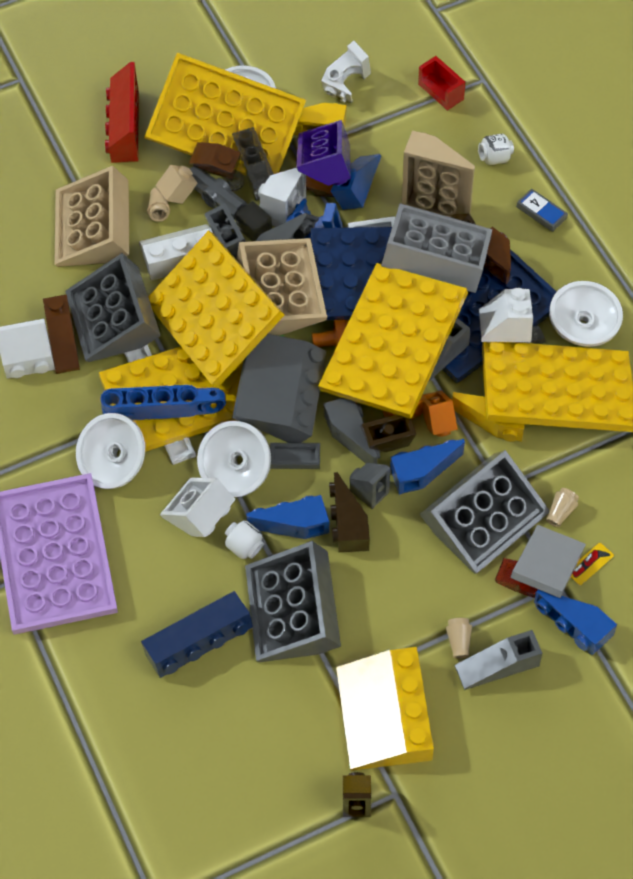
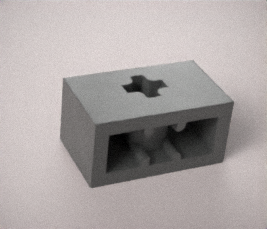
[204,203,246,259]

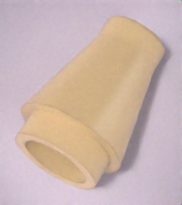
[147,187,170,222]
[546,488,579,528]
[446,618,472,659]

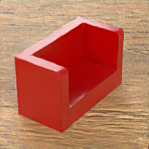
[418,56,466,111]

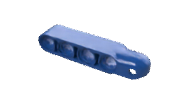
[100,385,226,420]

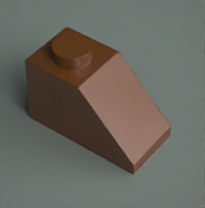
[189,142,241,181]
[484,226,511,284]

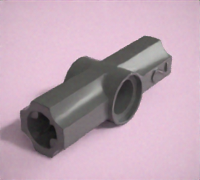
[190,166,248,220]

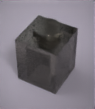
[235,201,272,242]

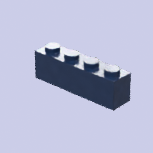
[141,591,253,678]

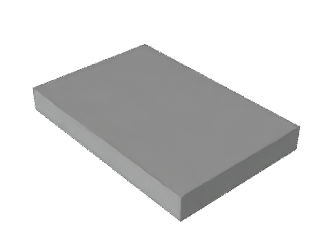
[511,525,586,598]

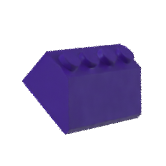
[297,120,351,185]

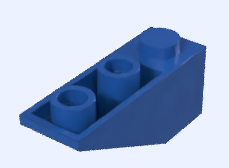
[331,154,381,210]
[390,439,465,495]
[246,495,330,539]
[534,589,617,655]

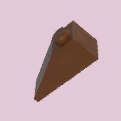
[43,294,80,374]

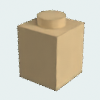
[156,165,198,204]

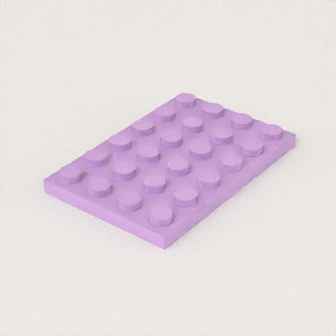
[0,473,118,635]

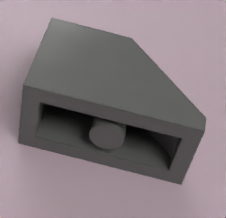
[349,462,390,509]

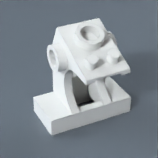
[321,41,371,103]

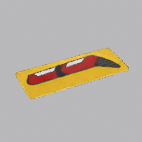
[571,543,614,585]

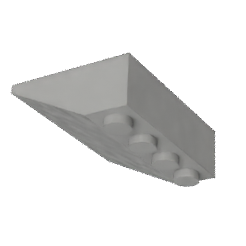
[381,204,492,293]

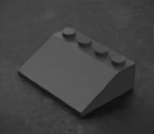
[65,253,161,362]
[232,334,327,443]
[420,450,550,574]
[245,541,341,662]

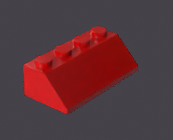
[105,62,139,163]

